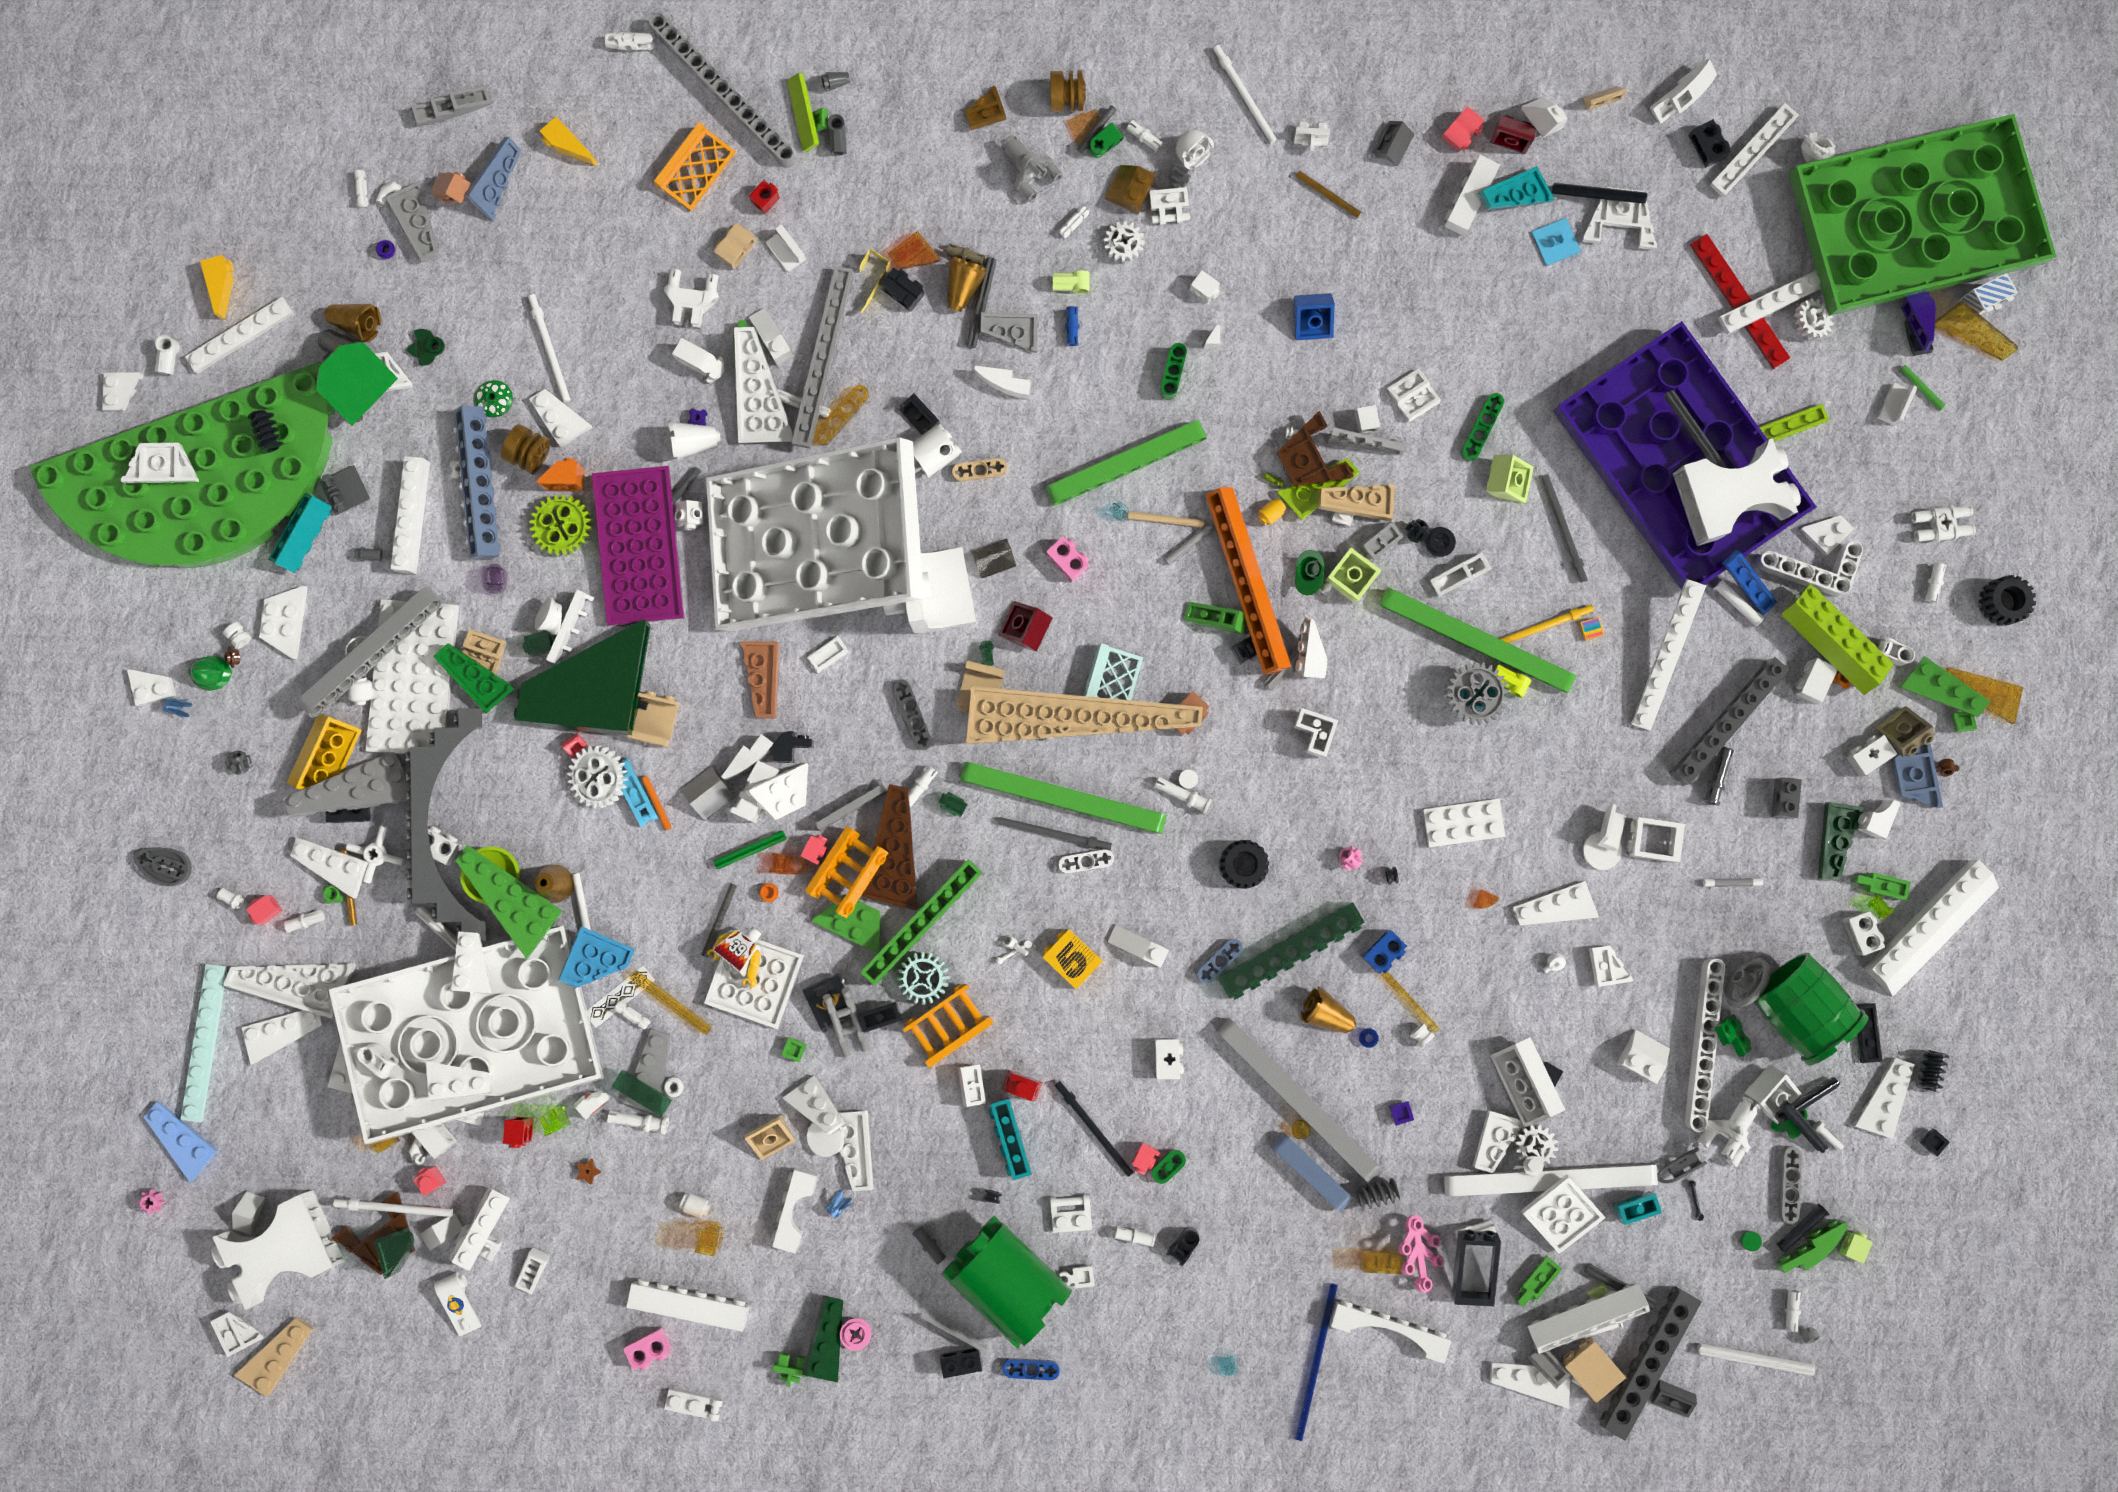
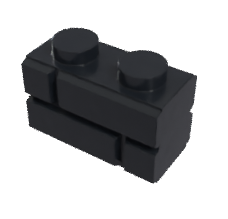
[880,268,925,312]
[858,1001,903,1033]

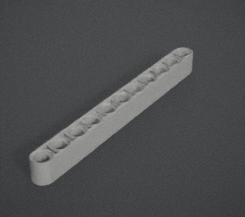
[649,12,796,167]
[1216,1018,1381,1183]

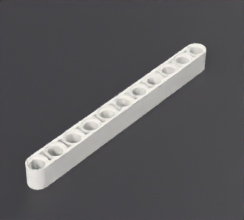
[1444,1163,1658,1196]

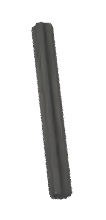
[966,257,997,348]
[1664,390,1726,468]

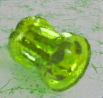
[1867,894,1894,920]

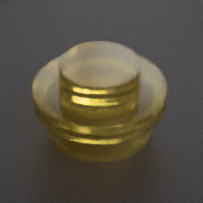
[1292,1120,1311,1139]

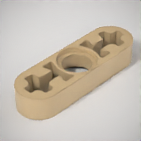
[952,458,1007,482]

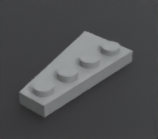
[385,181,439,263]
[1327,427,1406,456]
[624,1029,670,1116]

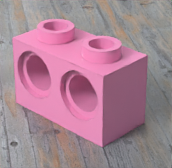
[1046,537,1089,582]
[623,1327,672,1370]

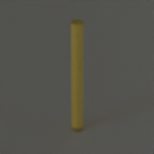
[1381,971,1440,1033]

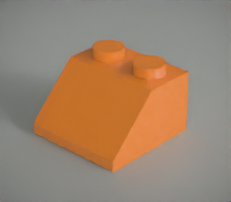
[537,458,585,492]

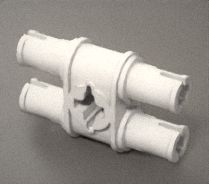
[1911,505,1976,543]

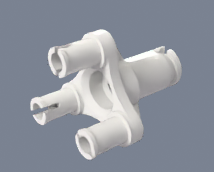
[1697,1097,1761,1167]

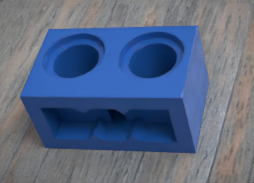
[1361,930,1407,974]

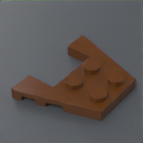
[1277,411,1354,487]
[332,1191,415,1275]

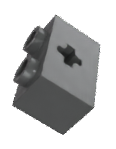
[1771,777,1802,819]

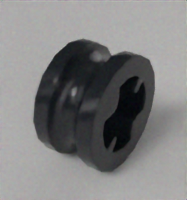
[1385,867,1399,885]
[983,1189,1002,1204]

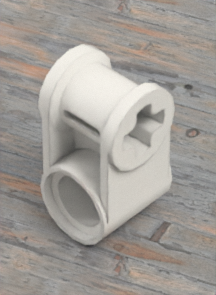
[1878,636,1915,666]
[357,1043,399,1079]

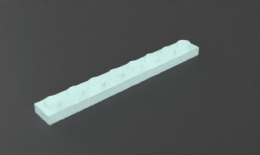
[180,964,228,1122]

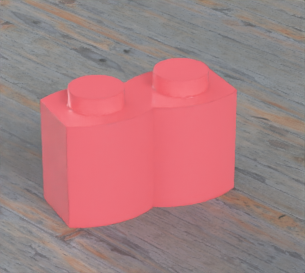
[1441,106,1485,153]

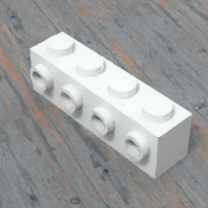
[1444,155,1501,236]

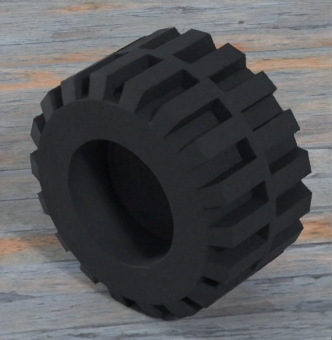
[1979,575,2036,626]
[1219,840,1269,889]

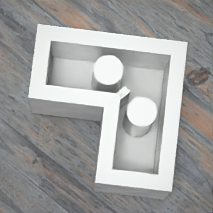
[1293,708,1338,759]

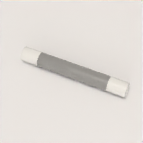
[1703,878,1763,887]

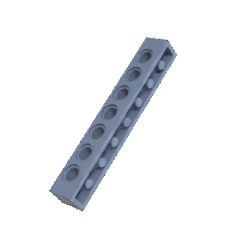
[454,405,500,560]

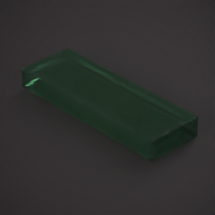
[612,1070,673,1117]

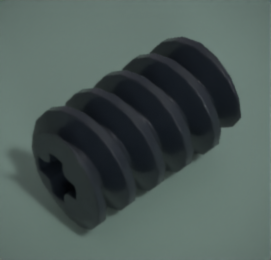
[248,410,284,454]
[1916,1050,1950,1093]

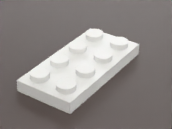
[1422,799,1506,848]

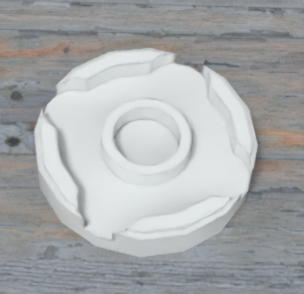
[1582,832,1622,870]
[807,1122,845,1157]

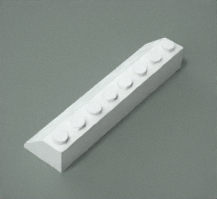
[1864,860,1999,996]

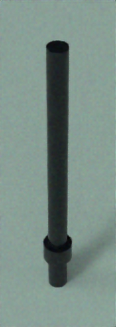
[1054,1081,1134,1177]

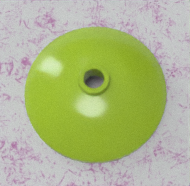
[460,846,520,904]

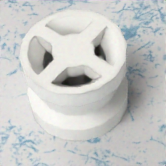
[1409,1023,1434,1047]

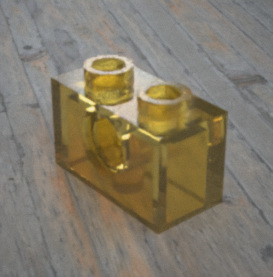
[695,1221,725,1256]
[1360,1249,1403,1274]

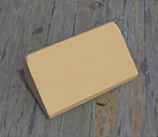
[1583,86,1627,110]

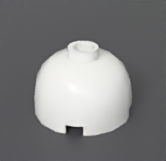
[1175,129,1214,169]

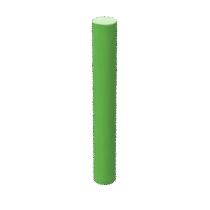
[1900,365,1945,410]

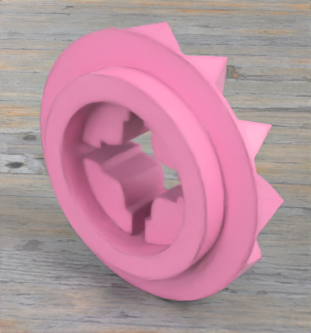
[840,1318,871,1351]

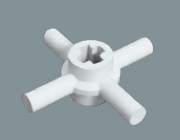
[346,826,405,883]

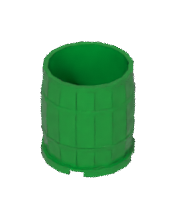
[1753,953,1868,1066]

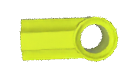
[1493,664,1532,698]

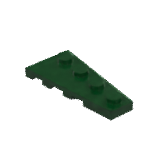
[1818,802,1864,881]
[802,1295,843,1383]

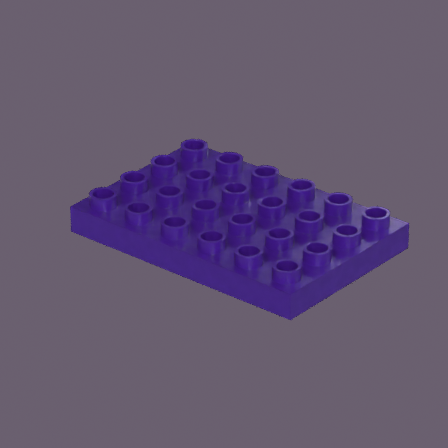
[1553,321,1817,590]

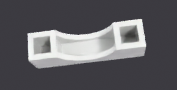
[771,1168,819,1253]
[448,1187,510,1271]

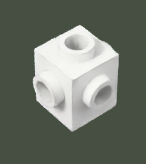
[675,500,704,530]

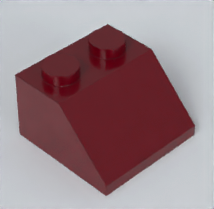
[1490,115,1536,154]
[998,601,1053,652]

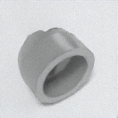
[1802,1327,1821,1345]

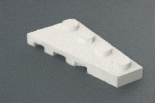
[241,1010,324,1065]

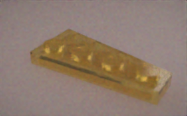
[1935,300,2018,361]
[1946,667,2023,724]

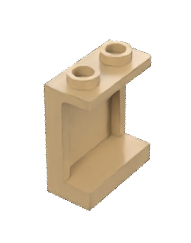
[1561,1337,1626,1403]

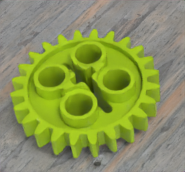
[529,494,593,556]

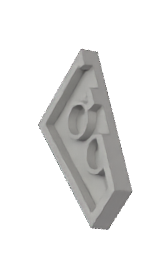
[980,312,1038,353]

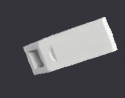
[1295,617,1327,678]

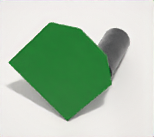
[315,329,398,426]

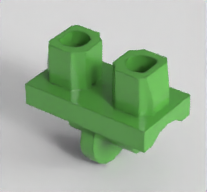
[772,1352,808,1387]

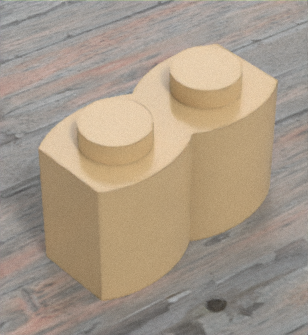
[714,223,757,269]

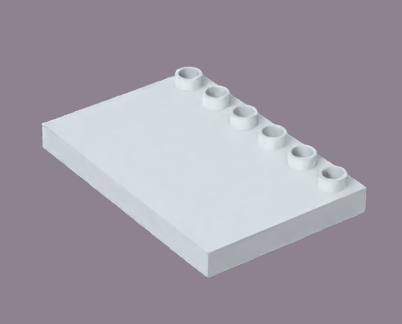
[329,926,604,1144]

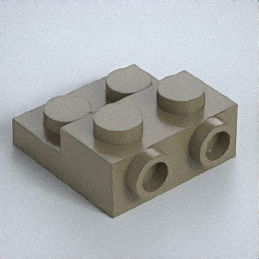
[1875,706,1935,758]

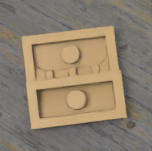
[462,629,506,674]

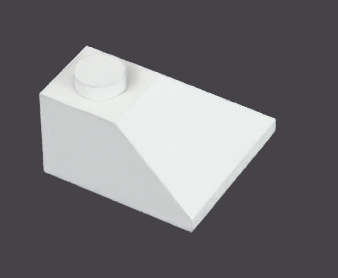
[1521,97,1567,138]

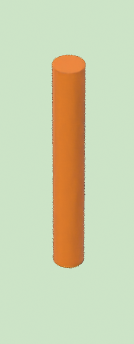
[641,776,672,831]

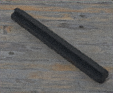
[1552,183,1647,204]

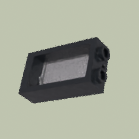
[1452,1229,1501,1307]

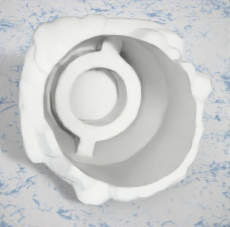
[1801,132,1835,163]

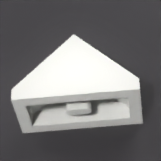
[232,1191,266,1235]
[420,1213,463,1251]

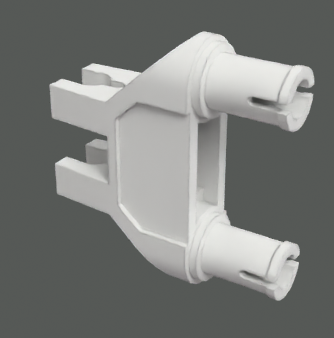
[664,269,719,328]

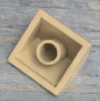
[744,1115,796,1160]

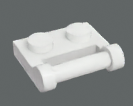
[1050,1194,1092,1233]

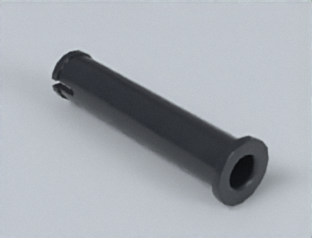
[1776,1203,1830,1253]

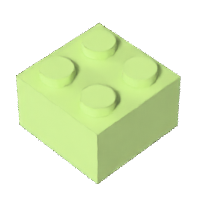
[1325,548,1382,604]

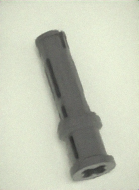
[1702,747,1734,806]

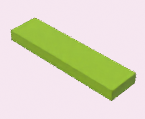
[787,73,819,152]
[1759,403,1830,442]

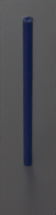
[1295,1283,1338,1441]

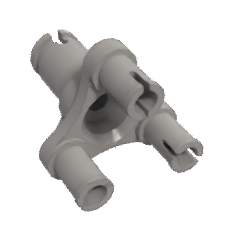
[1001,135,1063,202]

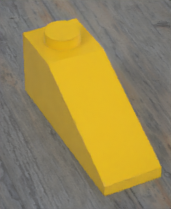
[540,116,597,166]
[200,255,234,320]

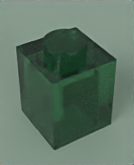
[523,631,553,657]

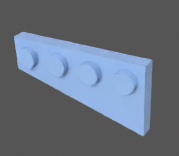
[144,1101,218,1182]

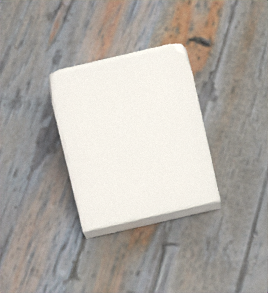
[1204,325,1220,349]

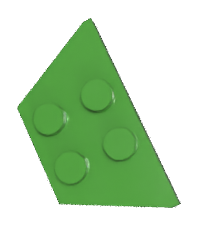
[812,894,880,954]

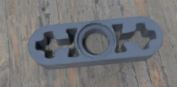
[1197,939,1243,983]

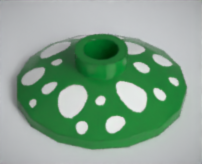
[475,380,513,418]

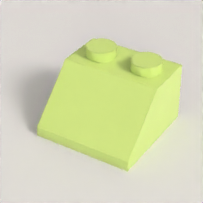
[1486,455,1533,503]

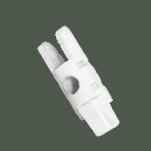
[605,32,655,50]

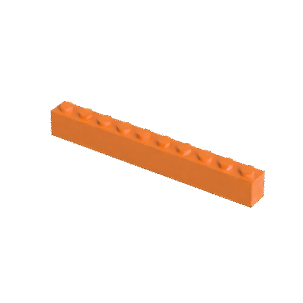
[1205,487,1291,675]

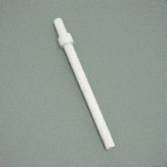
[1213,45,1277,144]
[528,294,571,403]
[333,1198,453,1217]

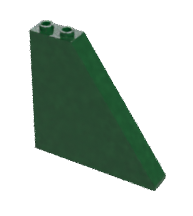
[514,620,651,735]

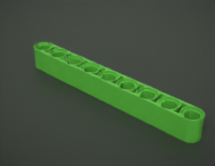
[1045,420,1207,506]

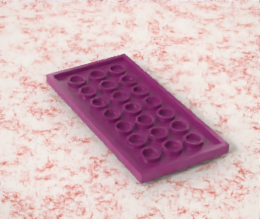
[592,466,685,626]

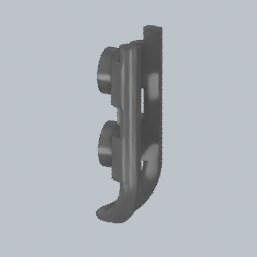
[1657,1147,1707,1183]

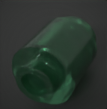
[938,791,968,817]

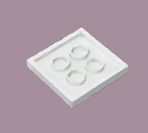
[1521,1174,1605,1254]

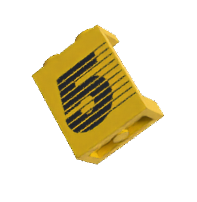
[1042,929,1103,989]

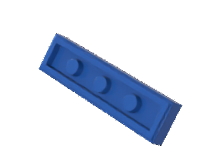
[1722,550,1777,615]

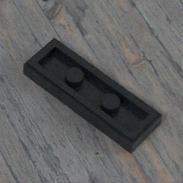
[1856,1003,1883,1063]

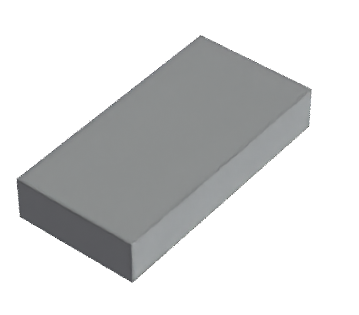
[1528,1350,1571,1389]

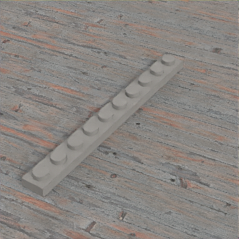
[791,266,854,449]

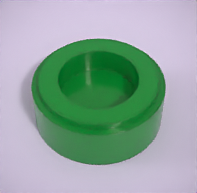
[1740,1231,1762,1251]

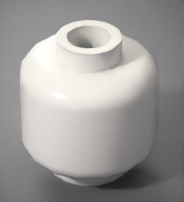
[346,676,372,705]

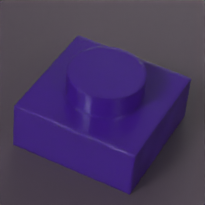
[1389,1101,1414,1126]

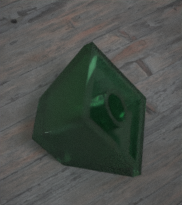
[373,1228,414,1279]

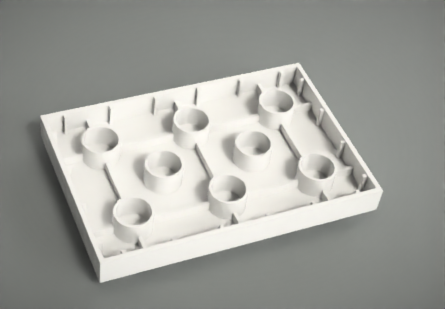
[706,438,924,631]

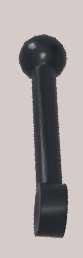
[1688,1180,1704,1221]

